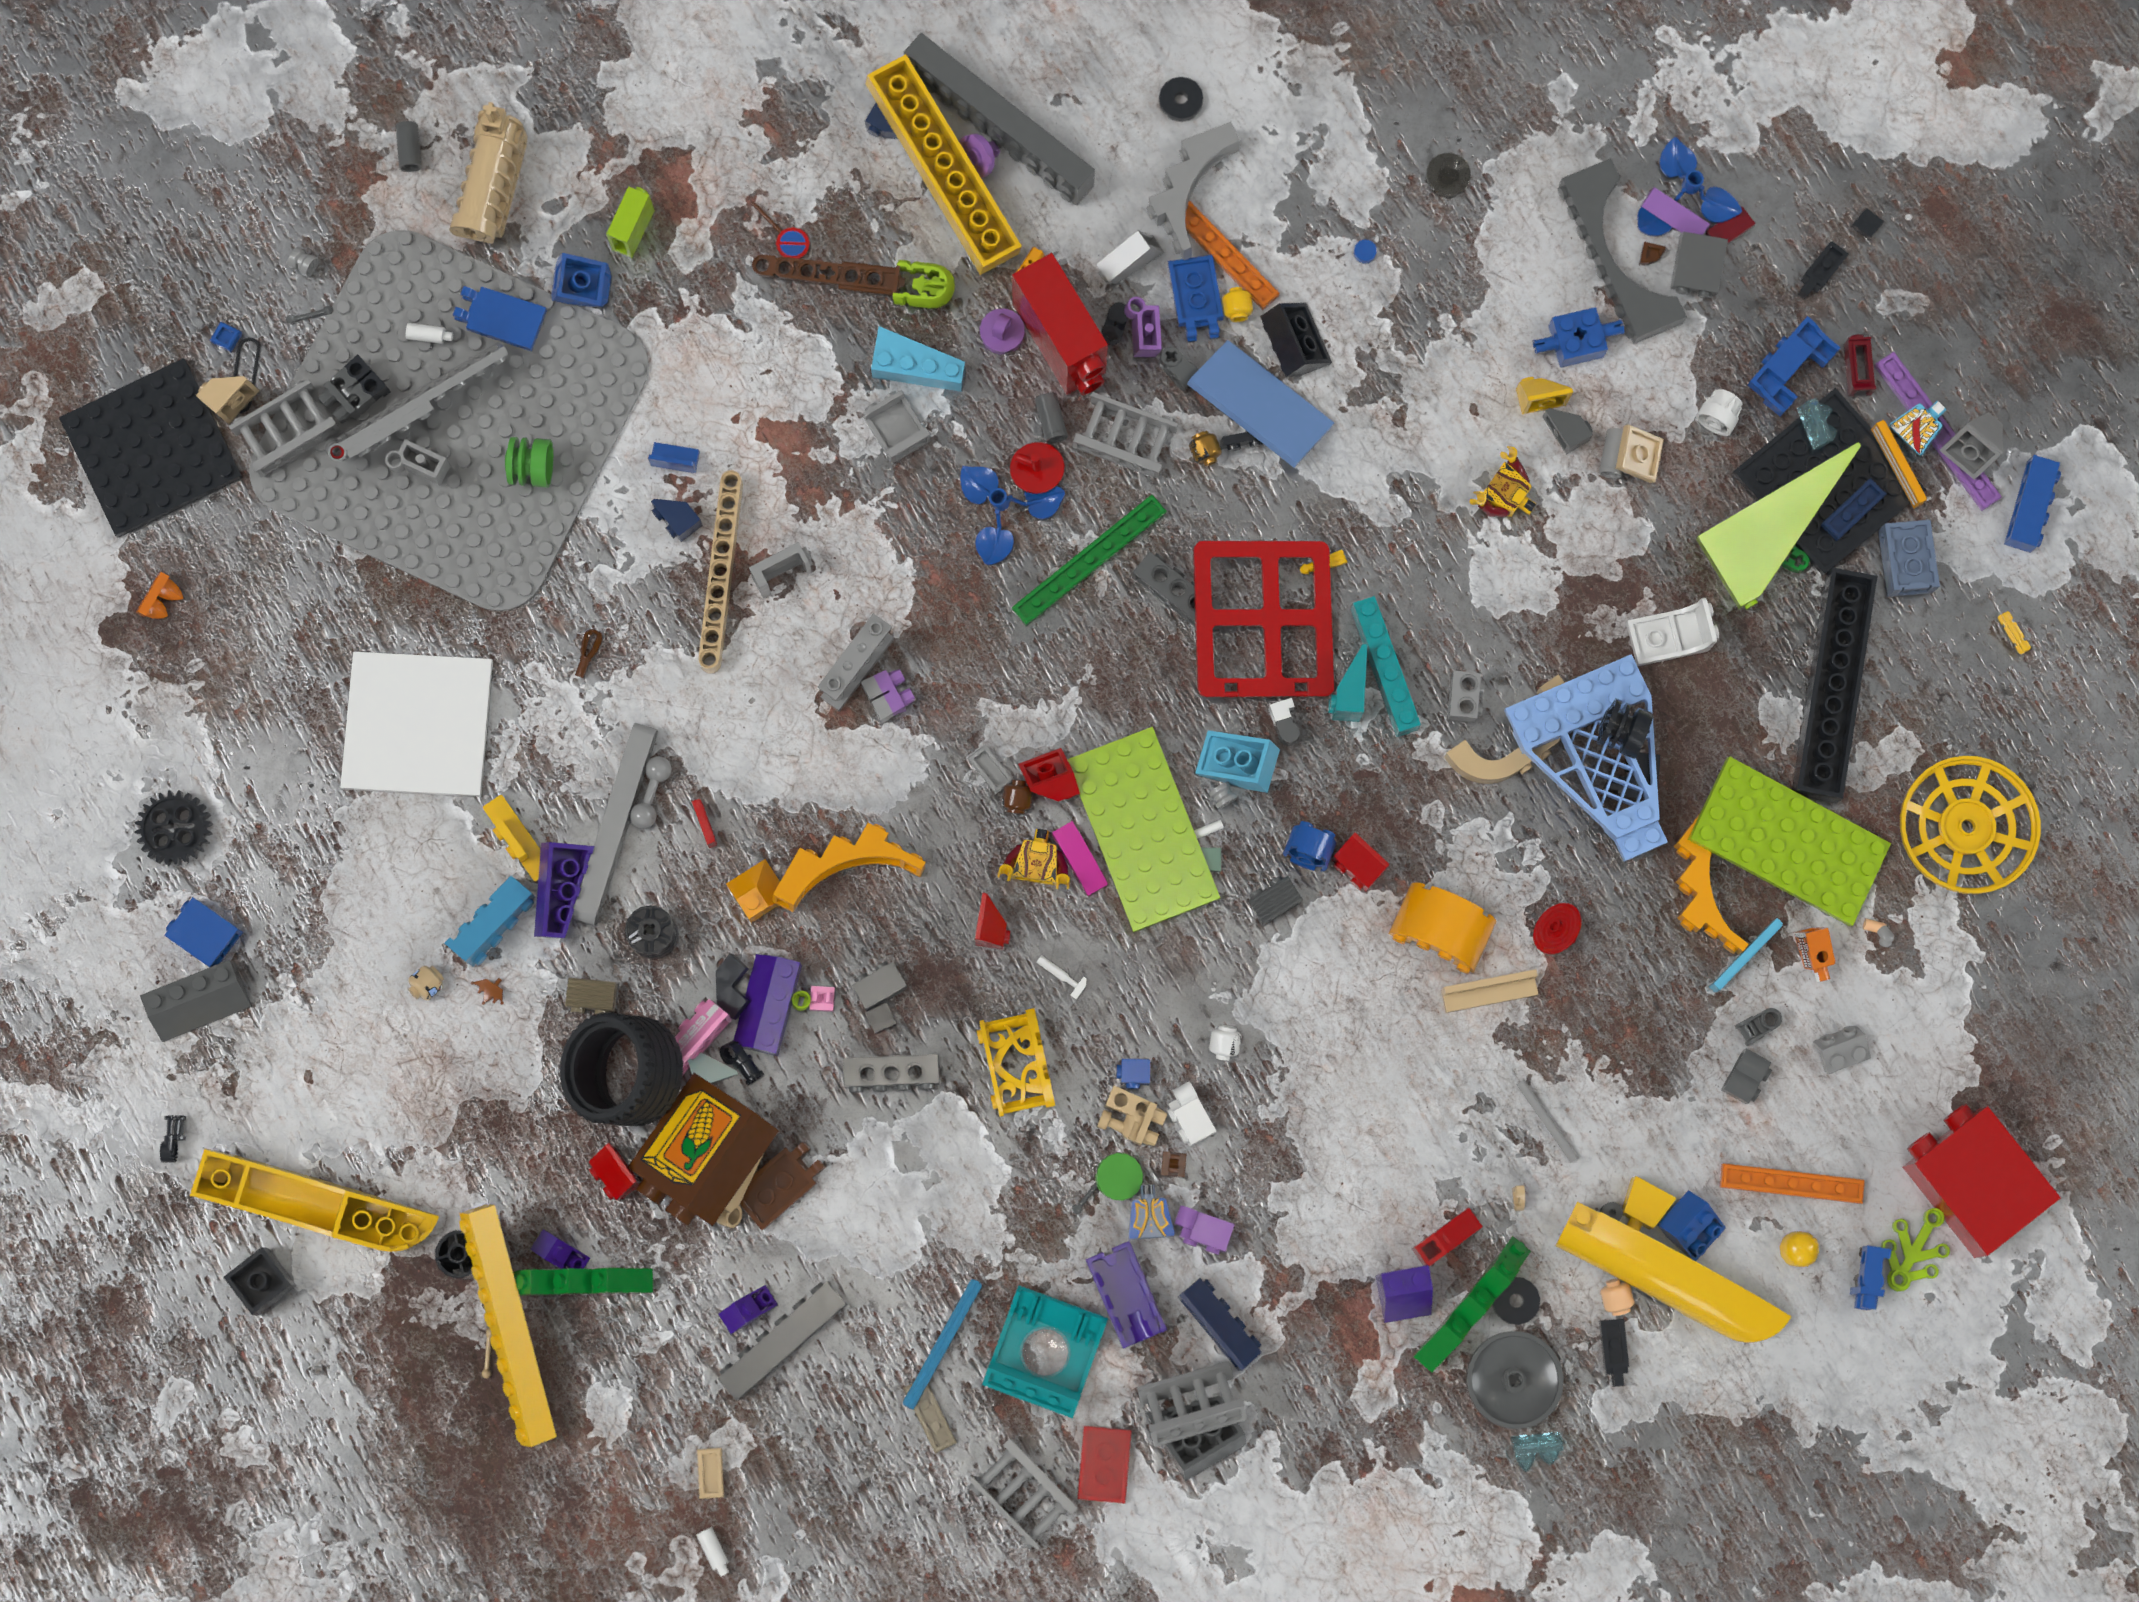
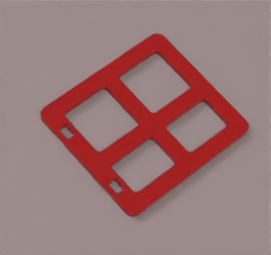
[1193,541,1334,697]

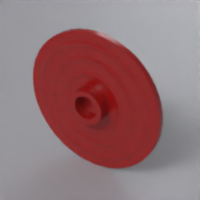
[1010,442,1065,494]
[1533,903,1582,955]

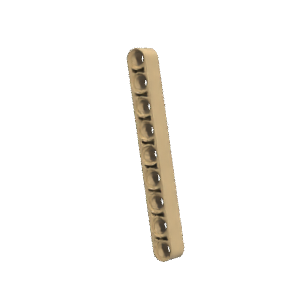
[698,470,743,674]

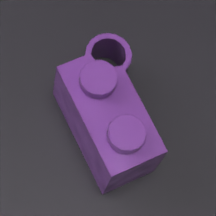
[1124,297,1162,357]
[1174,1205,1235,1255]

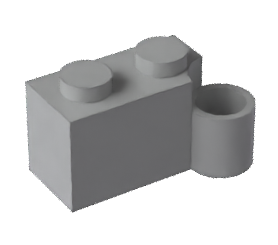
[385,439,451,486]

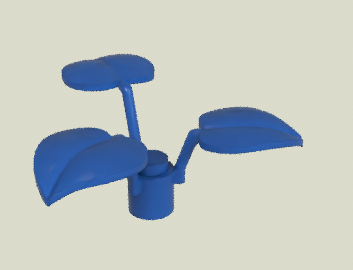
[1637,137,1742,236]
[960,466,1065,565]

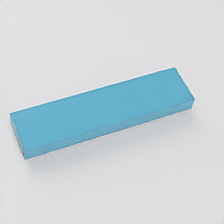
[1709,918,1783,992]

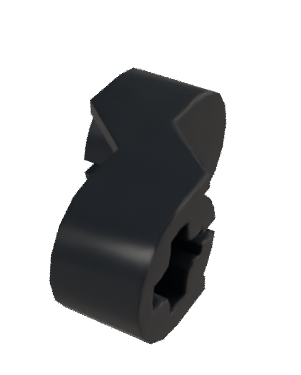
[1102,302,1128,346]

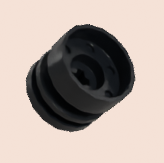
[1597,698,1653,759]
[625,905,679,960]

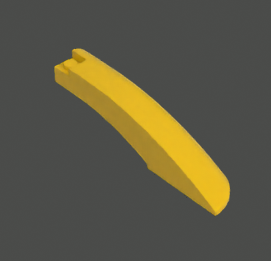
[190,1148,439,1252]

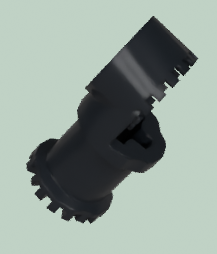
[720,1041,764,1086]
[160,1115,187,1163]

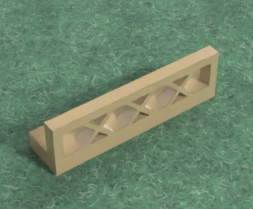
[1441,969,1539,1013]

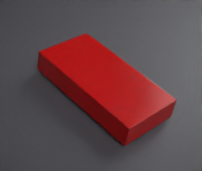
[692,799,717,848]

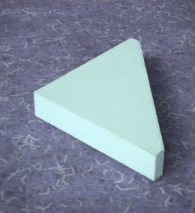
[688,1053,739,1083]

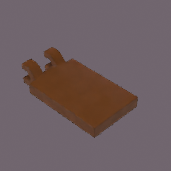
[740,1142,826,1231]

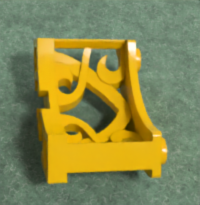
[976,1008,1055,1117]

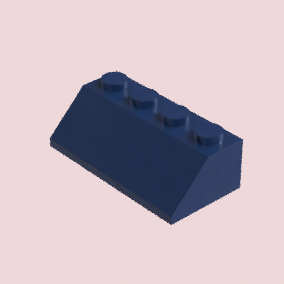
[1177,1278,1262,1371]

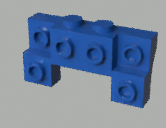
[1747,316,1841,417]

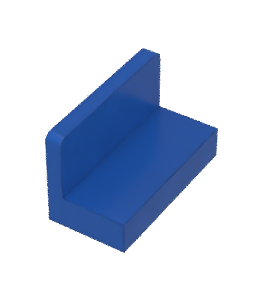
[648,442,700,474]

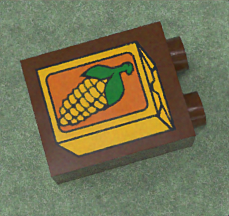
[628,1073,779,1227]

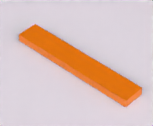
[1185,200,1280,310]
[1720,1163,1865,1204]

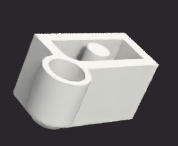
[1166,1081,1216,1147]

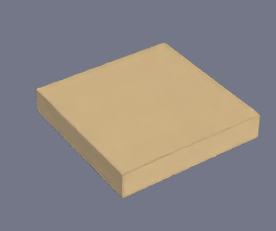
[1616,425,1664,483]

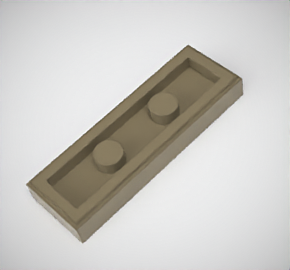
[903,1383,957,1453]

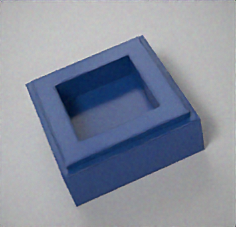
[209,322,242,353]

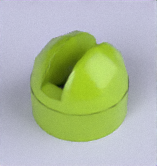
[791,991,811,1011]

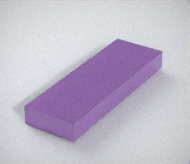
[1641,187,1710,235]

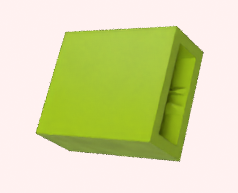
[606,186,654,258]

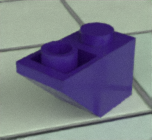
[530,1229,590,1269]
[718,1285,778,1334]

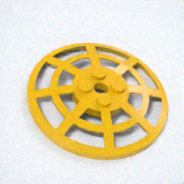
[1900,756,2041,894]

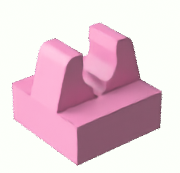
[810,986,835,1012]

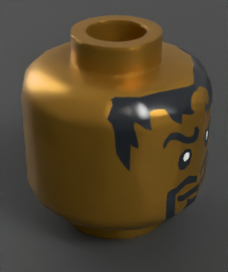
[1189,431,1222,467]

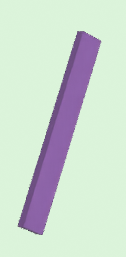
[1874,352,2002,511]

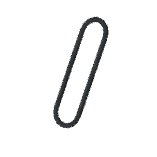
[233,337,260,413]

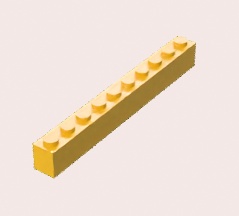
[459,1204,557,1447]

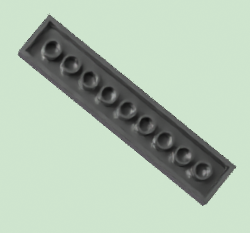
[904,33,1095,205]

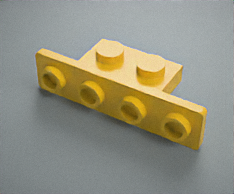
[483,795,541,882]

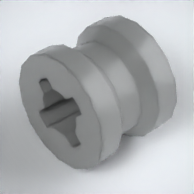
[1208,782,1238,809]

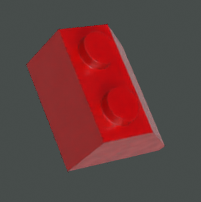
[1332,833,1390,891]
[589,1143,640,1202]

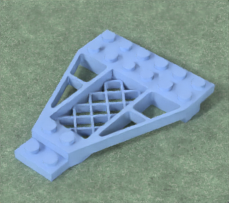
[1504,654,1668,862]

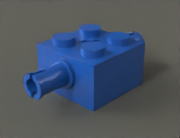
[1533,307,1624,368]

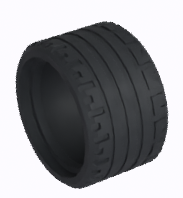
[560,1012,683,1126]

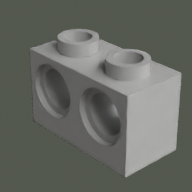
[1447,670,1485,723]

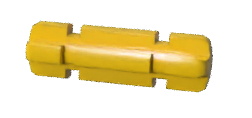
[1997,611,2031,654]

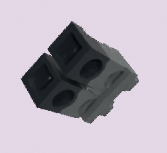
[318,354,391,424]

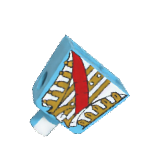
[1889,401,1947,457]

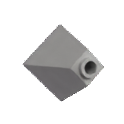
[1939,412,2003,480]

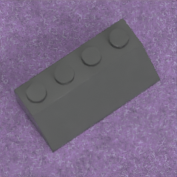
[140,960,252,1042]

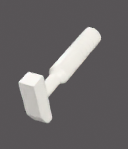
[1036,955,1087,1000]

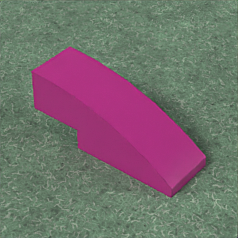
[1052,821,1108,896]

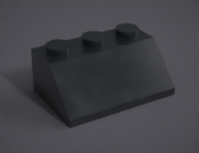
[1260,303,1332,377]

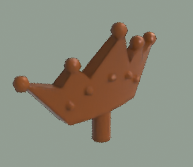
[471,978,504,1005]

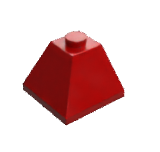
[1018,748,1080,802]
[975,893,1011,950]

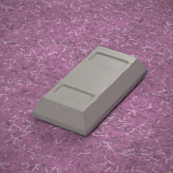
[967,744,1014,794]

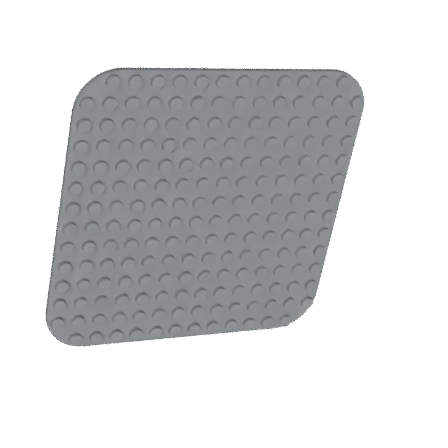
[249,230,649,611]

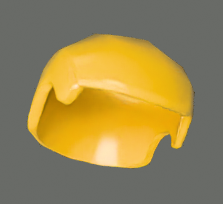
[1779,1231,1819,1267]

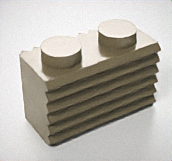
[565,978,618,1015]

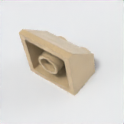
[196,376,260,424]

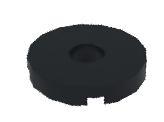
[1158,77,1203,122]
[1492,1277,1540,1325]

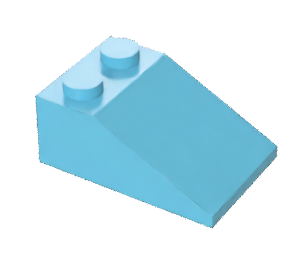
[1195,730,1280,793]

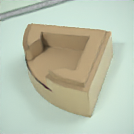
[1512,1185,1525,1211]

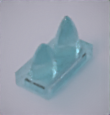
[1797,398,1837,450]
[1511,1432,1563,1472]

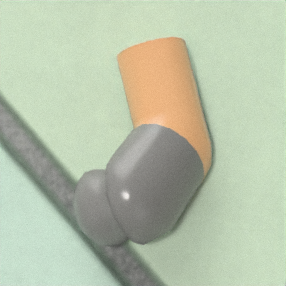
[1863,918,1894,947]

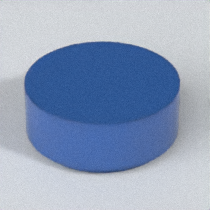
[1353,239,1377,264]

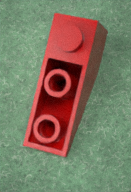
[1411,1207,1483,1266]

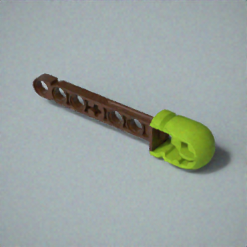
[752,254,955,308]

